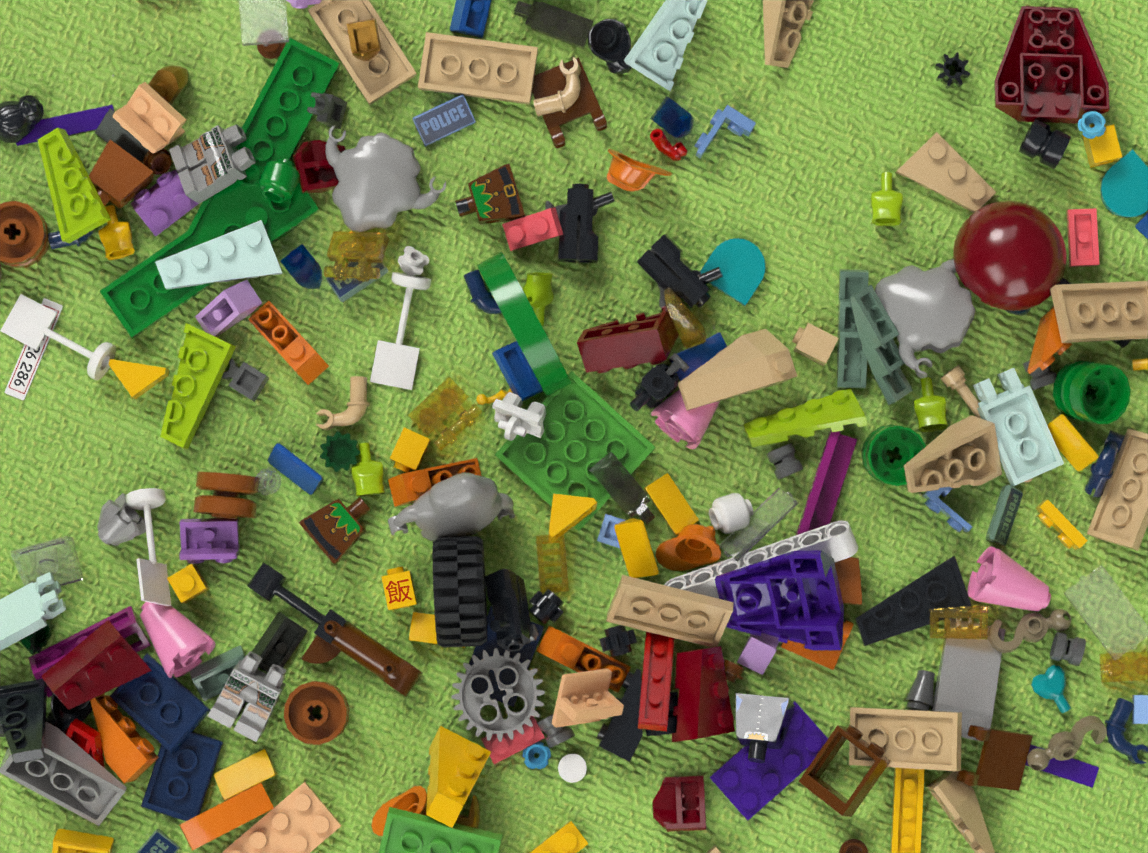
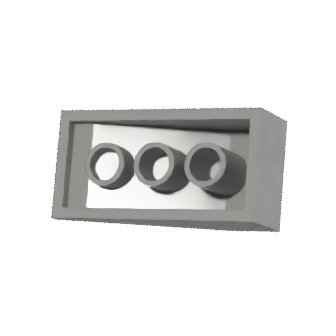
[931,618,1005,742]
[0,722,127,826]

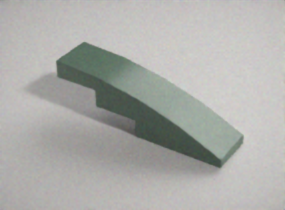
[837,269,869,388]
[850,285,913,405]

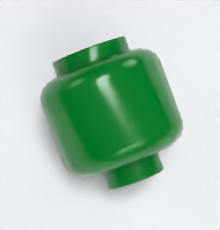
[258,158,300,203]

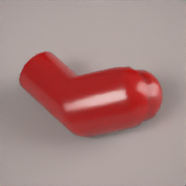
[650,129,688,161]

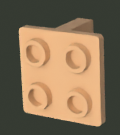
[113,82,186,153]
[552,669,624,728]

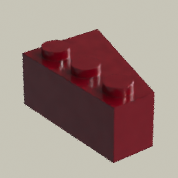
[577,305,679,373]
[41,620,152,710]
[672,646,735,742]

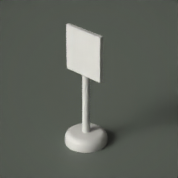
[370,272,431,390]
[0,294,116,380]
[125,488,171,607]

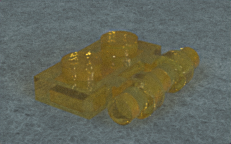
[324,231,389,282]
[408,377,482,451]

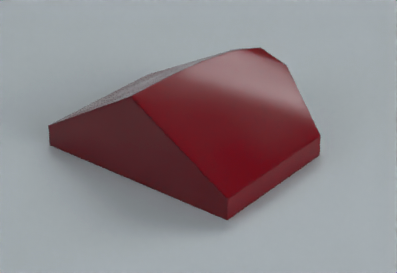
[293,140,346,193]
[653,775,706,832]

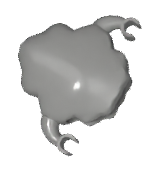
[325,125,447,232]
[875,259,976,378]
[388,472,515,541]

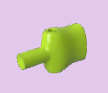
[871,172,903,226]
[523,272,554,326]
[913,377,948,432]
[351,442,385,496]

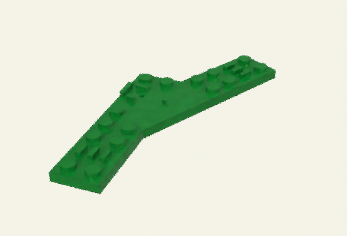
[100,37,340,339]

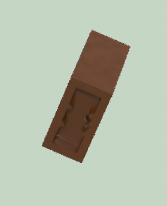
[798,725,891,817]

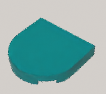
[1100,149,1148,218]
[700,238,765,306]

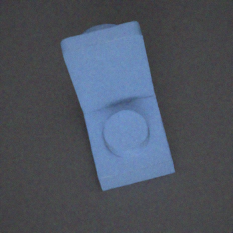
[694,105,756,159]
[922,487,973,533]

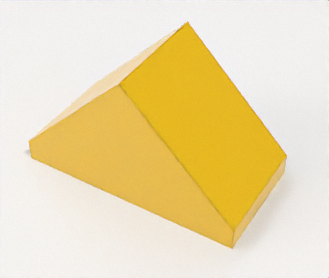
[109,359,169,399]
[548,494,597,543]

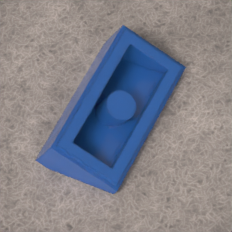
[450,0,491,38]
[669,332,727,381]
[268,443,324,495]

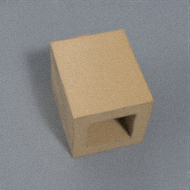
[792,323,839,366]

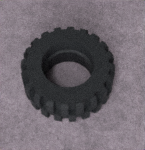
[432,536,487,648]

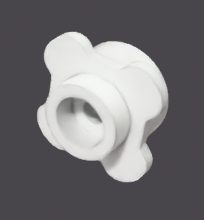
[398,246,429,276]

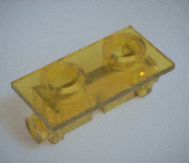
[1099,651,1148,683]

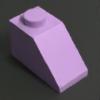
[195,280,262,337]

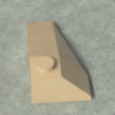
[763,0,814,68]
[678,329,797,411]
[904,415,1002,493]
[926,768,995,853]

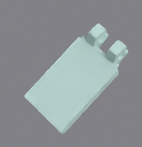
[973,368,1064,486]
[0,572,66,651]

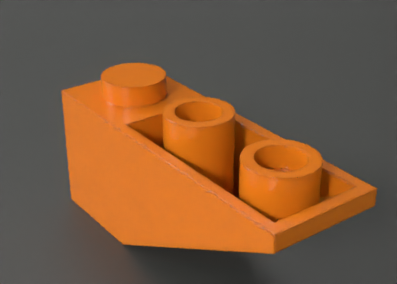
[248,301,329,385]
[1027,307,1072,374]
[388,458,481,507]
[536,626,631,692]
[90,694,159,783]

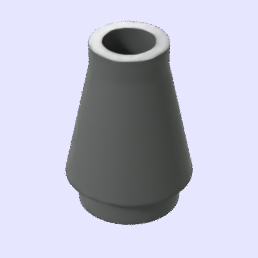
[905,670,935,711]

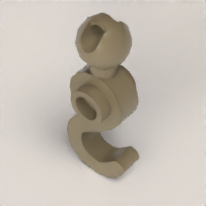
[988,609,1071,653]
[1027,716,1107,771]

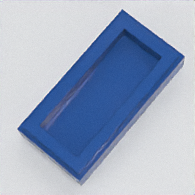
[492,341,543,402]

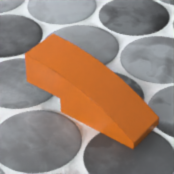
[179,783,274,851]

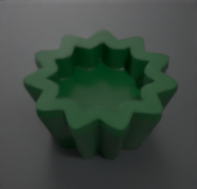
[320,431,361,472]
[19,619,54,655]

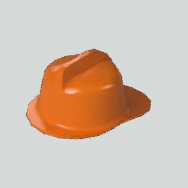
[607,149,672,191]
[655,524,721,571]
[372,786,427,836]

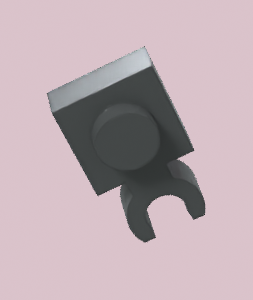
[307,92,347,129]
[222,358,269,402]

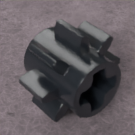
[934,52,970,89]
[529,589,564,625]
[599,625,637,657]

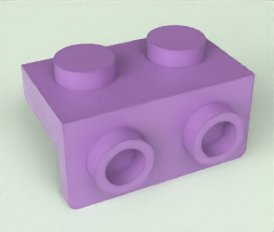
[131,170,199,237]
[179,518,240,564]

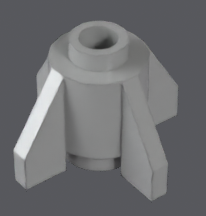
[97,493,146,546]

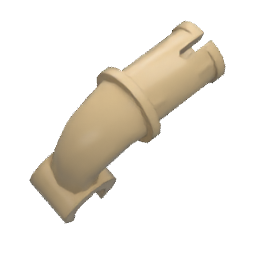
[533,57,581,117]
[316,376,370,431]

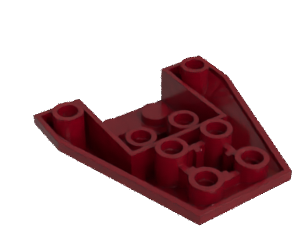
[994,6,1110,124]

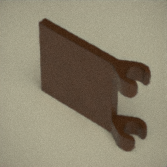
[532,58,607,148]
[956,725,1033,791]

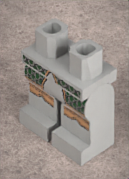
[169,124,255,204]
[208,651,286,742]

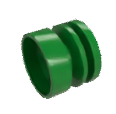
[1053,360,1131,424]
[861,425,926,486]

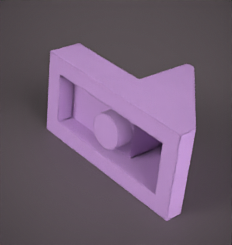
[737,633,779,675]

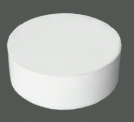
[558,754,587,783]

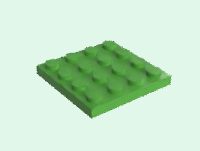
[495,371,656,532]
[379,807,503,853]

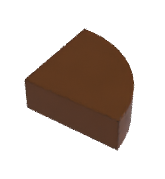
[301,635,341,664]

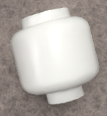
[709,493,753,534]

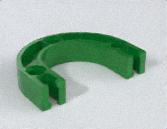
[477,252,572,396]

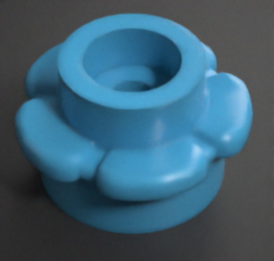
[522,742,551,769]

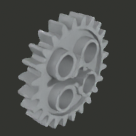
[451,648,545,742]

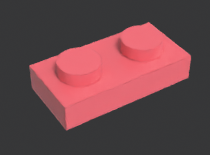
[502,207,563,251]
[1066,208,1100,267]
[481,716,545,764]

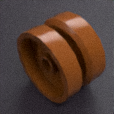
[0,201,50,268]
[193,472,259,519]
[284,681,350,745]

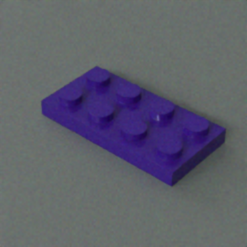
[709,701,828,821]

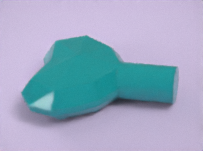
[1031,665,1071,714]

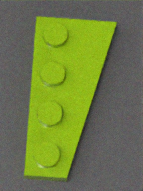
[38,128,111,243]
[160,323,236,450]
[743,388,868,447]

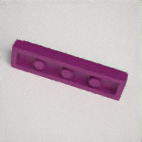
[795,430,857,536]
[29,606,151,698]

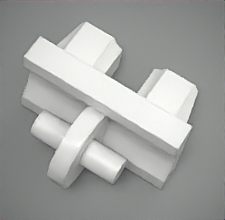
[492,392,546,441]

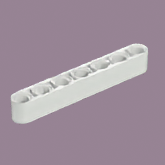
[664,521,858,599]

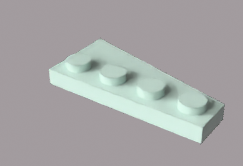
[624,0,707,91]
[155,220,283,290]

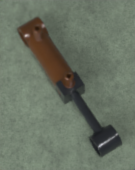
[247,562,423,697]

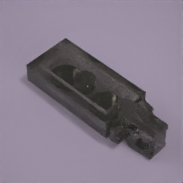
[514,0,594,49]
[589,452,655,524]

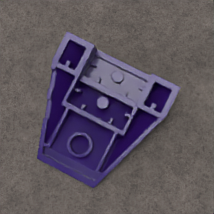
[715,550,844,650]

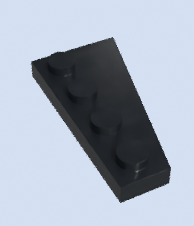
[855,556,973,646]
[0,679,47,763]

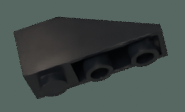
[596,669,643,762]

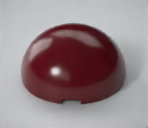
[953,201,1067,311]

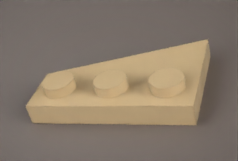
[895,132,996,213]

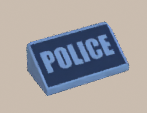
[412,94,476,147]

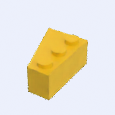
[426,726,491,828]

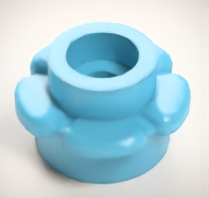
[1078,111,1106,139]

